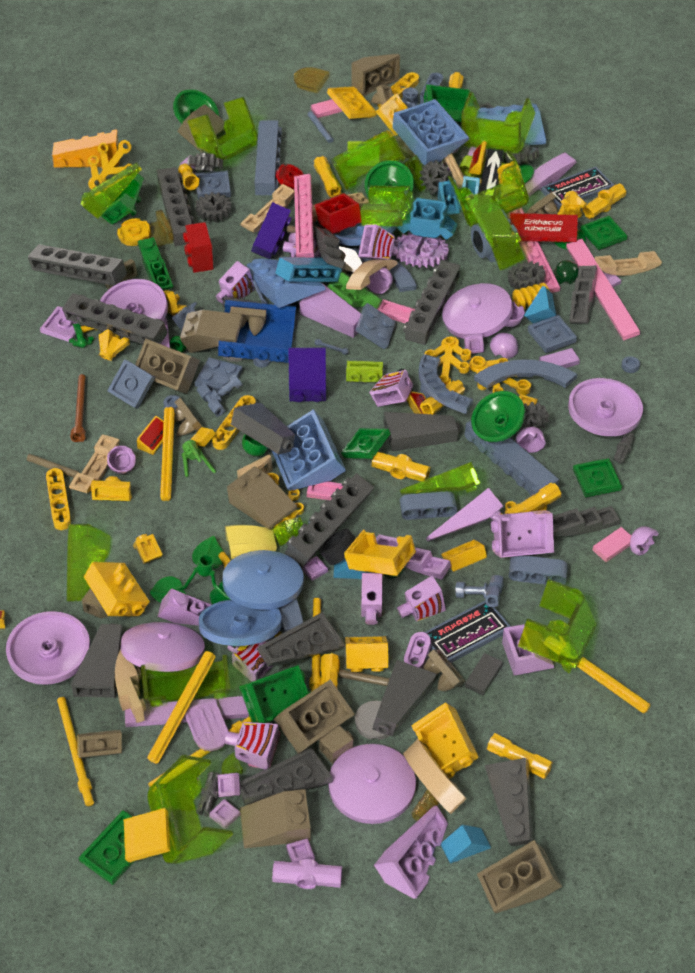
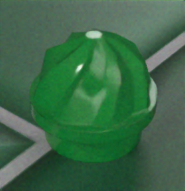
[169,336,186,353]

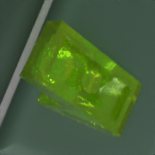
[403,155,426,192]

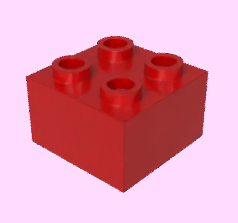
[315,193,363,234]
[183,222,213,273]

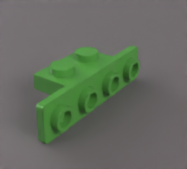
[328,271,382,309]

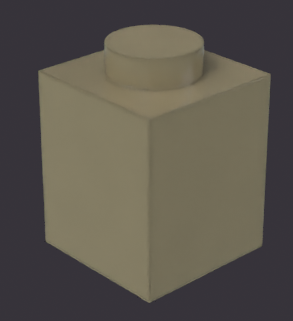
[319,725,354,764]

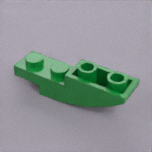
[138,237,173,290]

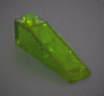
[80,162,142,219]
[400,462,480,495]
[66,524,111,602]

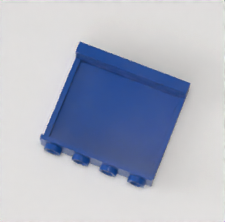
[218,300,296,363]

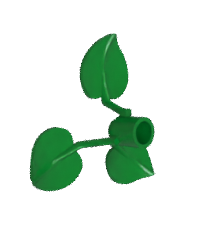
[150,536,230,604]

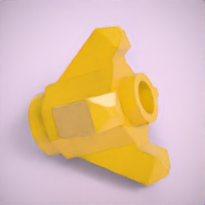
[557,191,587,218]
[99,329,130,361]

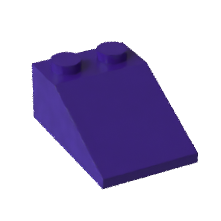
[288,348,326,402]

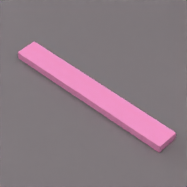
[294,174,314,258]
[501,199,560,293]
[566,239,640,341]

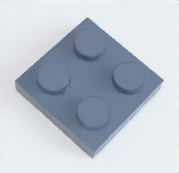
[195,171,231,200]
[355,303,396,349]
[528,315,577,353]
[195,357,242,395]
[107,359,155,409]

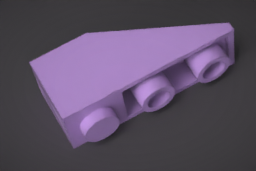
[158,589,211,626]

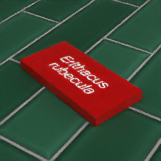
[510,213,578,242]

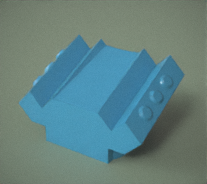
[397,198,458,240]

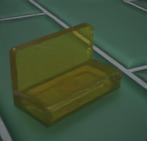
[149,210,173,247]

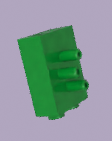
[423,84,474,122]
[100,168,144,225]
[239,665,311,723]

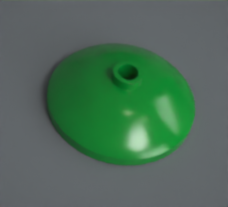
[173,89,219,124]
[364,160,414,208]
[471,391,526,442]

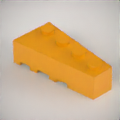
[52,129,119,167]

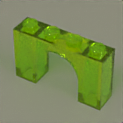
[361,186,413,226]

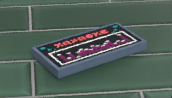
[541,167,614,210]
[424,600,511,663]

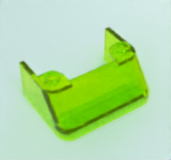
[462,92,536,153]
[187,96,258,161]
[331,130,405,190]
[448,150,529,227]
[465,194,525,271]
[518,579,597,668]
[141,655,230,707]
[147,755,233,864]

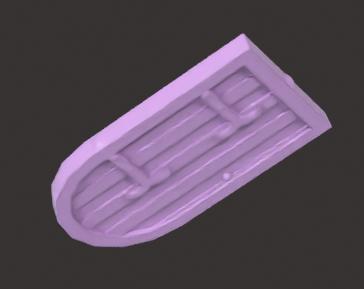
[185,699,228,751]

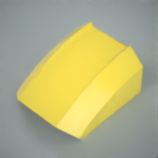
[225,525,277,560]

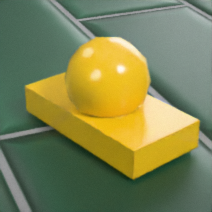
[91,476,131,501]

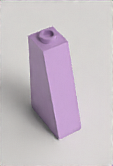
[300,282,361,338]

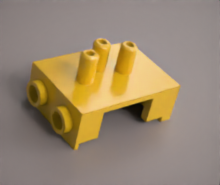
[344,529,416,576]
[84,562,150,616]
[411,703,479,779]

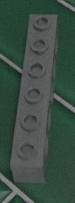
[157,167,194,246]
[27,244,127,286]
[403,260,461,345]
[62,293,168,344]
[285,473,374,568]

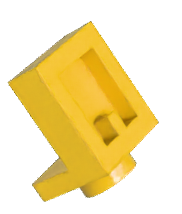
[163,290,186,316]
[133,534,163,564]

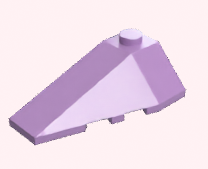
[426,488,503,541]
[374,806,448,899]

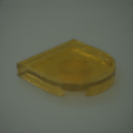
[294,67,329,93]

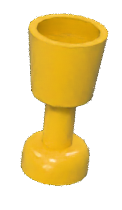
[178,163,199,190]

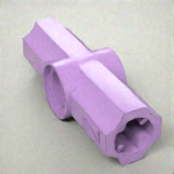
[272,859,342,889]

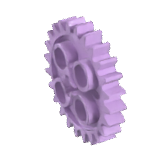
[394,232,449,268]

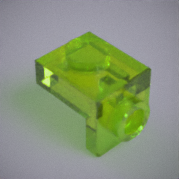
[273,517,303,546]

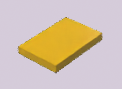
[327,86,377,119]

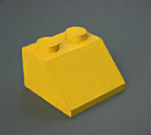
[345,636,388,672]

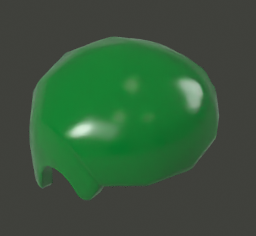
[242,434,269,457]

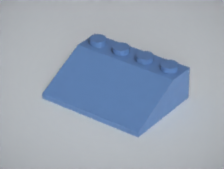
[392,99,469,165]
[474,103,546,149]
[246,259,326,308]
[272,409,346,491]

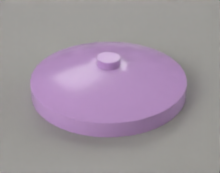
[100,279,168,339]
[442,284,513,339]
[568,378,643,436]
[6,612,90,684]
[121,622,205,672]
[328,744,416,824]

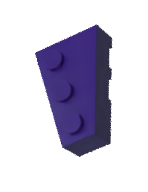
[251,202,292,259]

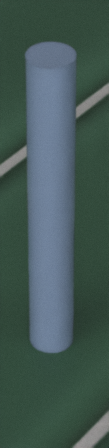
[308,111,334,143]

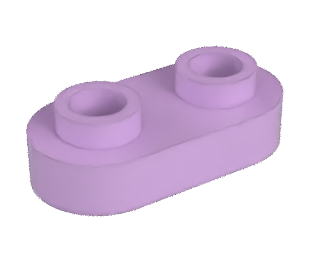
[404,632,431,669]

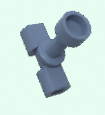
[197,374,243,417]
[455,575,504,607]

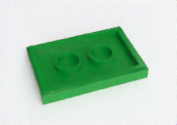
[78,810,135,885]

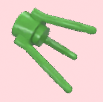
[181,440,216,477]

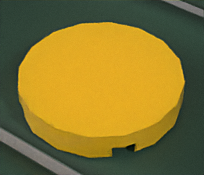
[117,218,151,246]

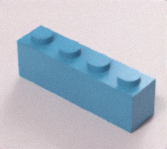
[275,257,342,282]

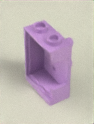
[491,510,554,558]

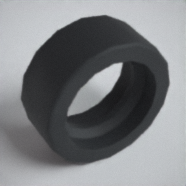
[320,529,356,565]

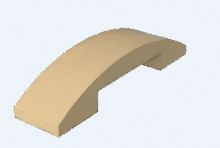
[240,184,295,233]
[594,251,662,276]
[346,259,398,290]
[69,434,120,493]
[403,739,467,814]

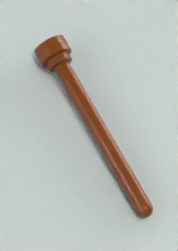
[70,374,86,442]

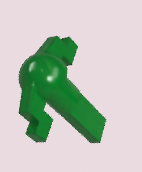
[69,323,94,348]

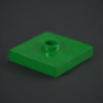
[580,216,627,250]
[341,428,391,459]
[573,458,622,498]

